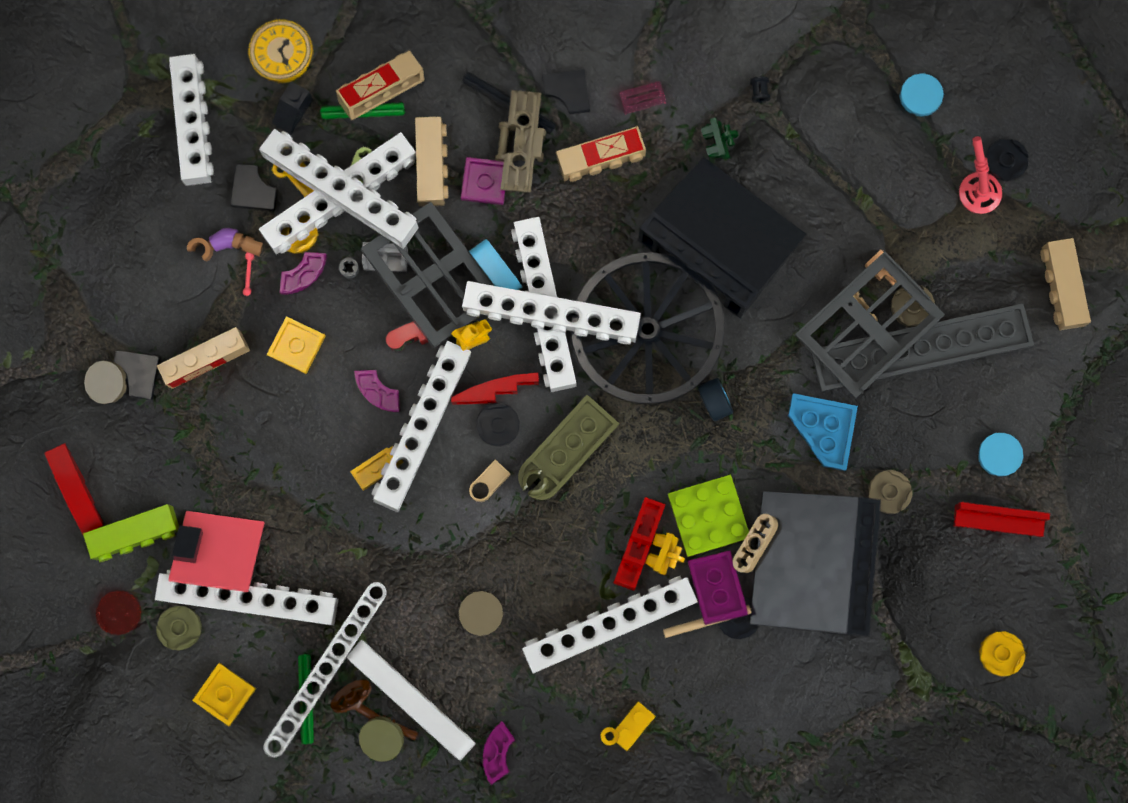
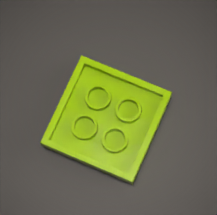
[667,475,749,557]

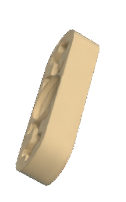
[733,514,778,573]

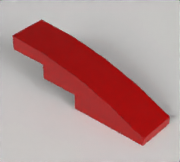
[451,373,539,405]
[44,443,104,535]
[614,497,666,591]

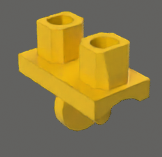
[451,319,492,351]
[645,532,685,576]

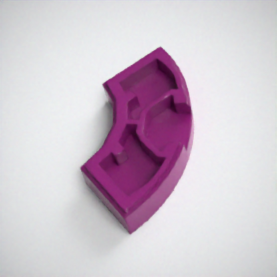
[280,252,327,294]
[354,370,400,413]
[483,721,515,785]

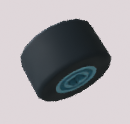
[698,378,733,421]

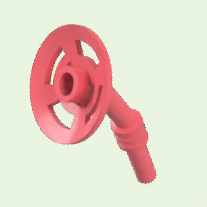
[959,136,1002,214]

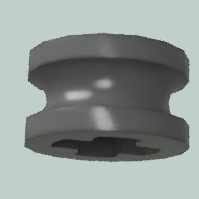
[339,258,359,279]

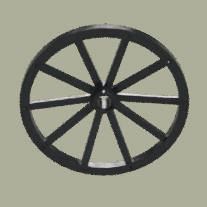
[571,253,725,404]

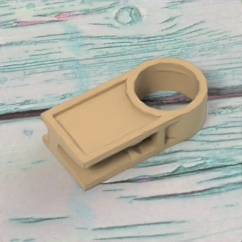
[469,459,511,502]

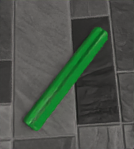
[320,103,405,119]
[298,654,314,744]

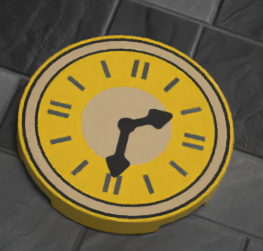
[249,20,313,83]

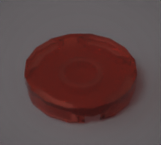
[96,591,142,635]

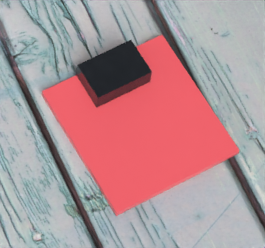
[168,511,265,592]

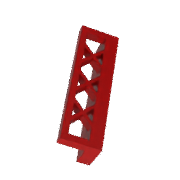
[953,502,1050,537]

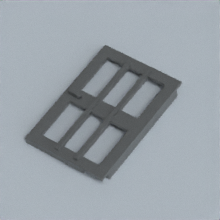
[361,202,494,348]
[795,252,945,399]

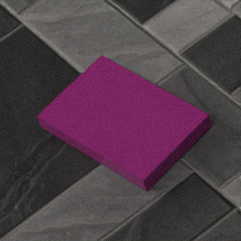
[687,551,748,625]

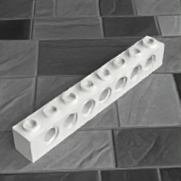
[259,129,418,249]
[259,132,416,254]
[511,217,576,392]
[462,281,641,345]
[371,341,471,512]
[155,570,338,625]
[522,576,697,673]

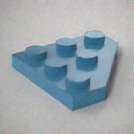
[788,393,858,471]

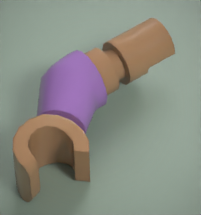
[187,228,263,262]

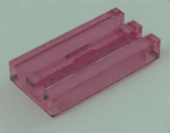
[619,81,666,114]

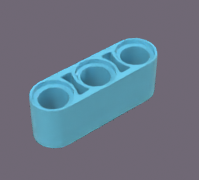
[469,239,522,290]

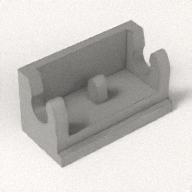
[362,242,408,272]

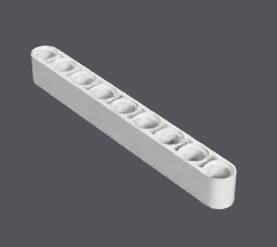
[264,582,386,757]

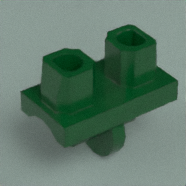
[701,117,739,160]

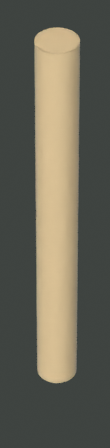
[663,605,751,638]

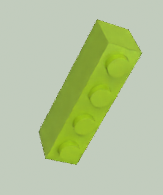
[83,504,179,562]

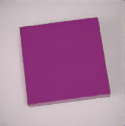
[461,157,505,205]

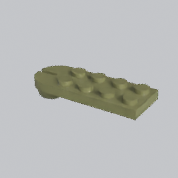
[518,395,620,500]

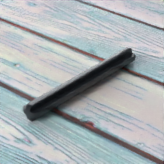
[462,72,555,134]

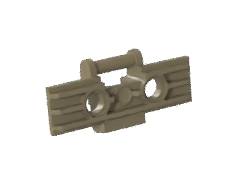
[495,90,546,193]

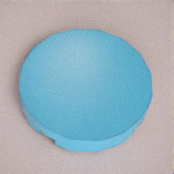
[900,73,944,117]
[978,433,1023,476]

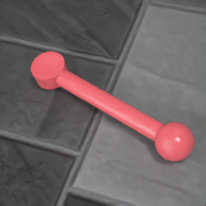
[243,252,254,296]

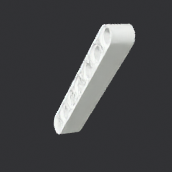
[346,640,476,761]

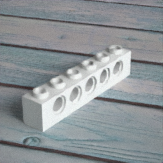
[169,54,214,186]

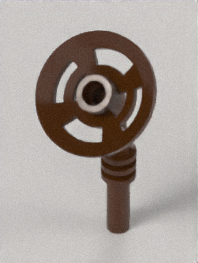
[331,679,419,741]

